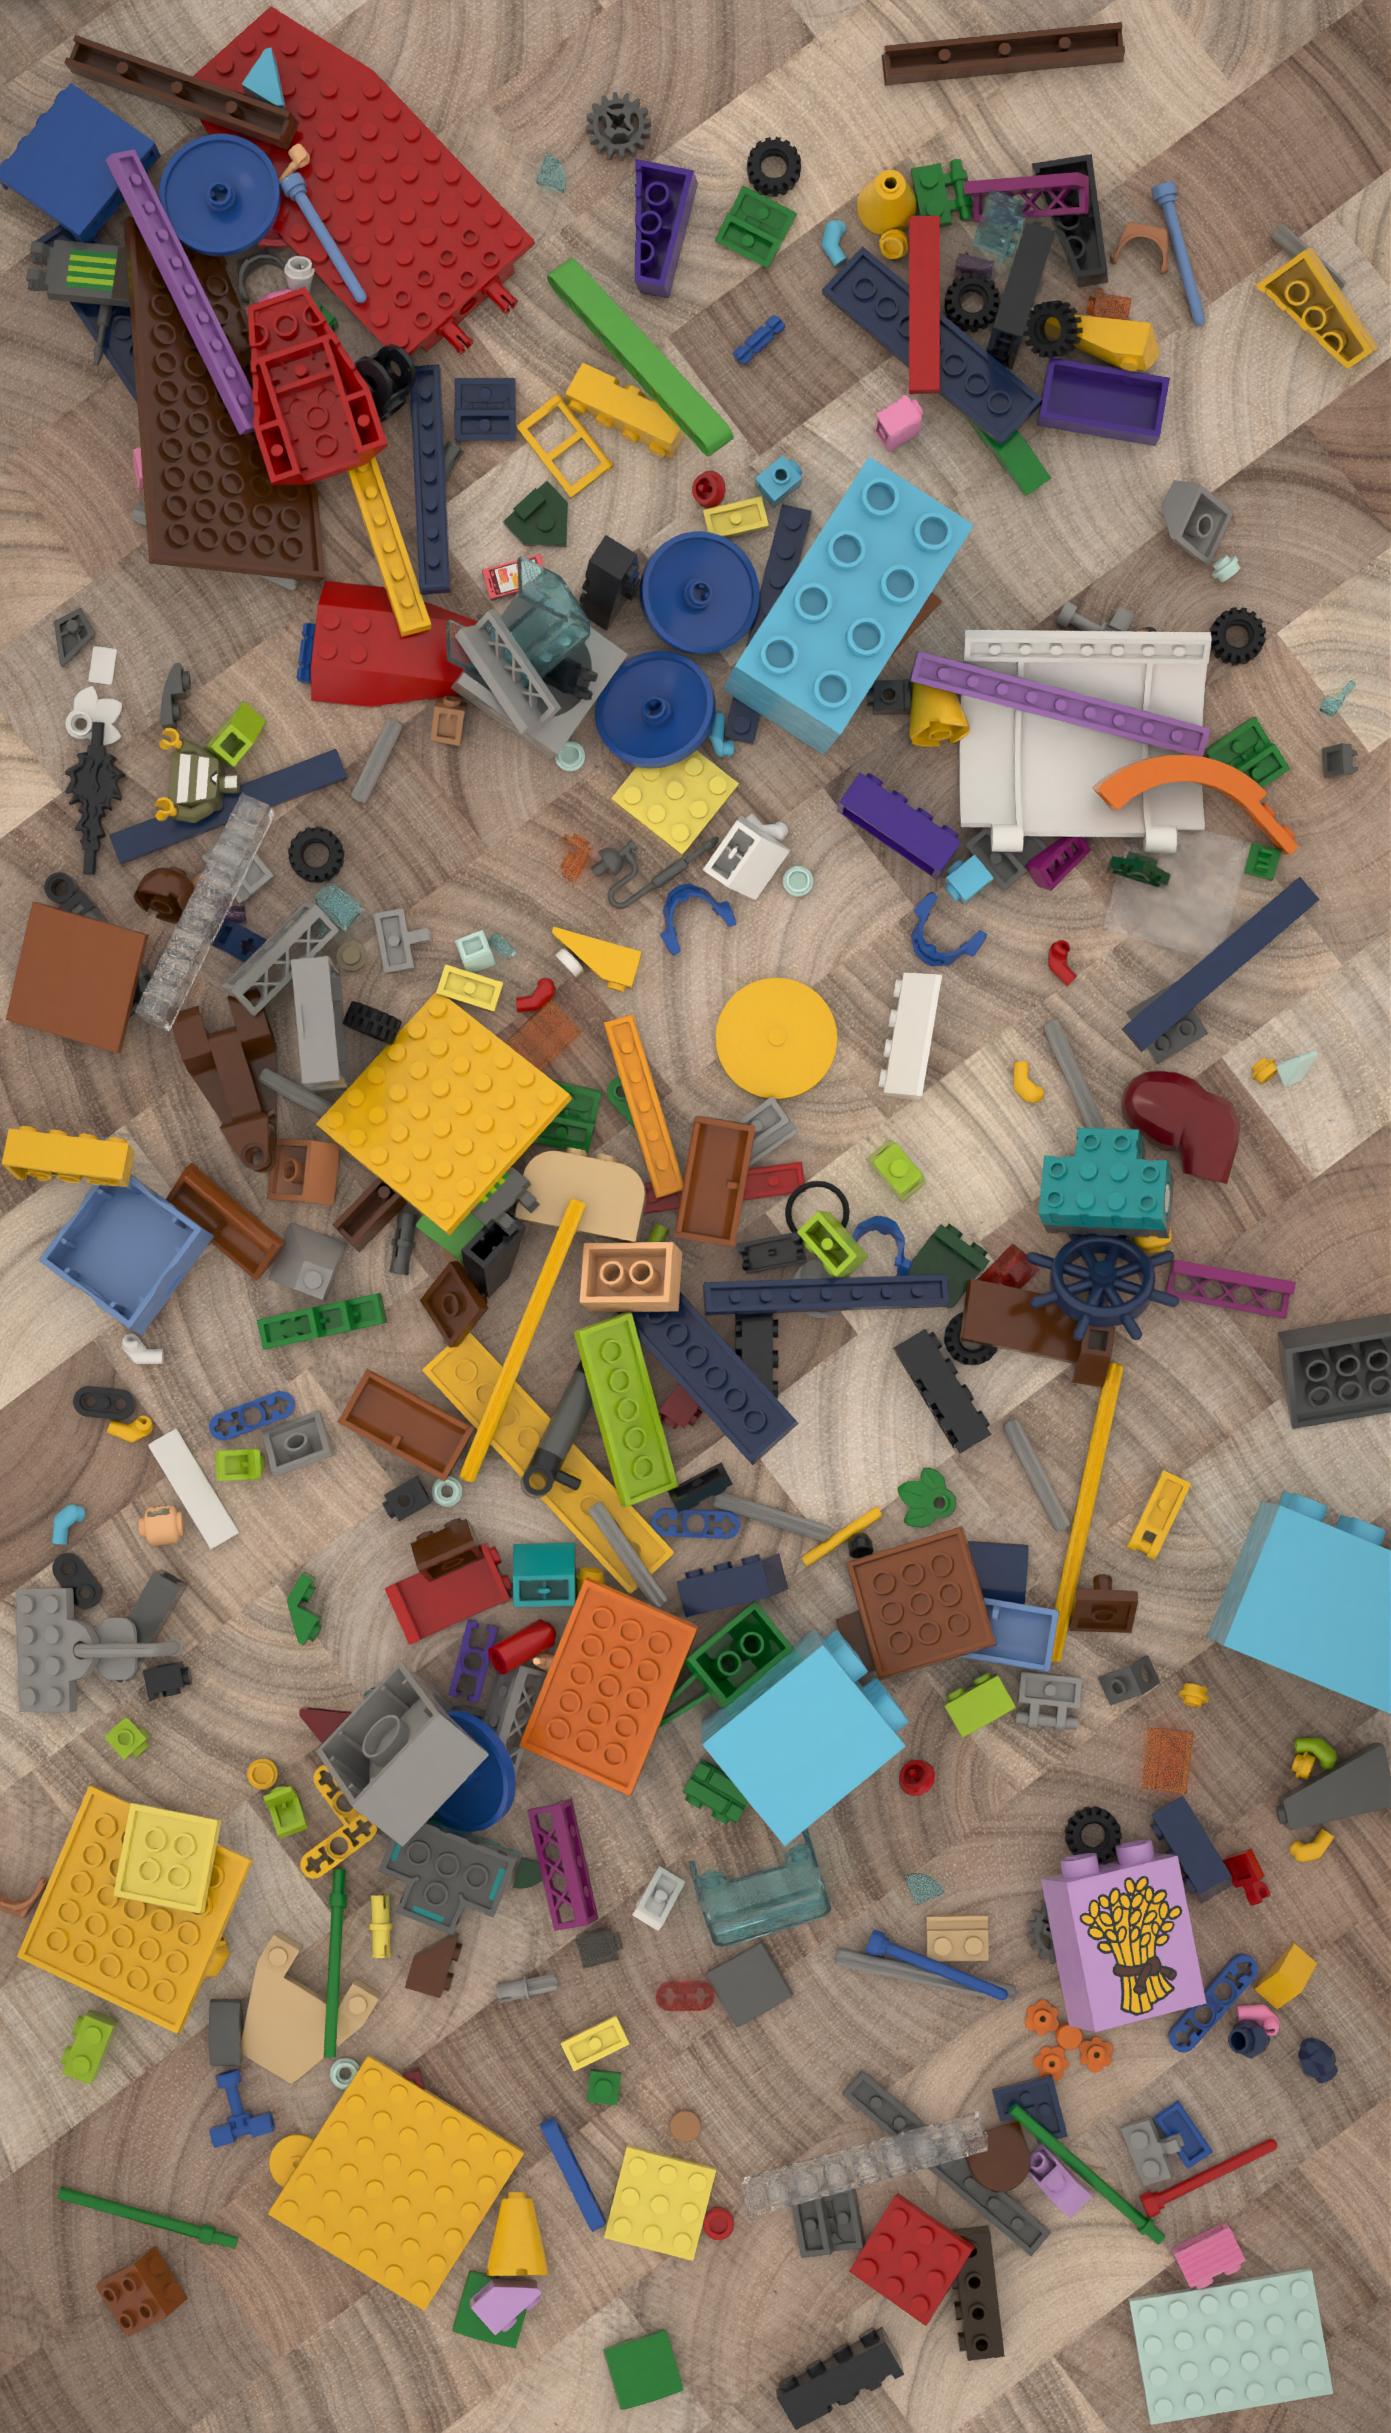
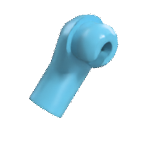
[821,220,848,267]
[709,712,734,758]
[52,1504,85,1545]

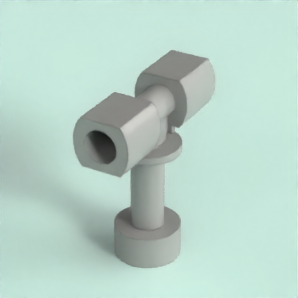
[1055,601,1135,631]

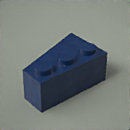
[677,1553,788,1617]

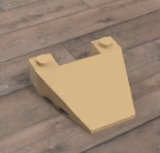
[241,1930,382,2085]

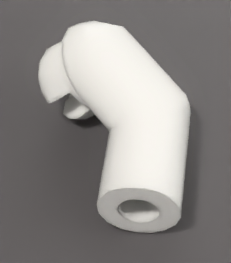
[746,813,788,842]
[122,1333,164,1364]

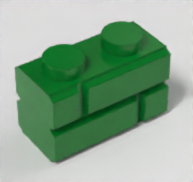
[682,1758,748,1825]

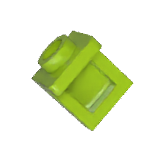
[215,1449,264,1481]
[105,1717,152,1760]
[263,1786,309,1839]

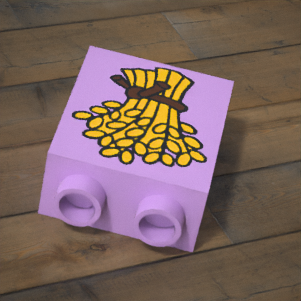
[1041,1840,1206,2032]

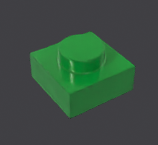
[587,2069,621,2105]

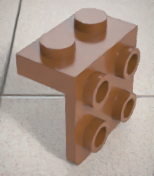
[96,2246,188,2336]

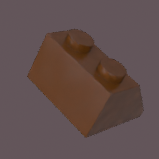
[411,1518,485,1582]

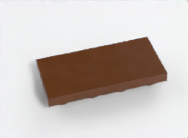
[960,1279,1080,1364]

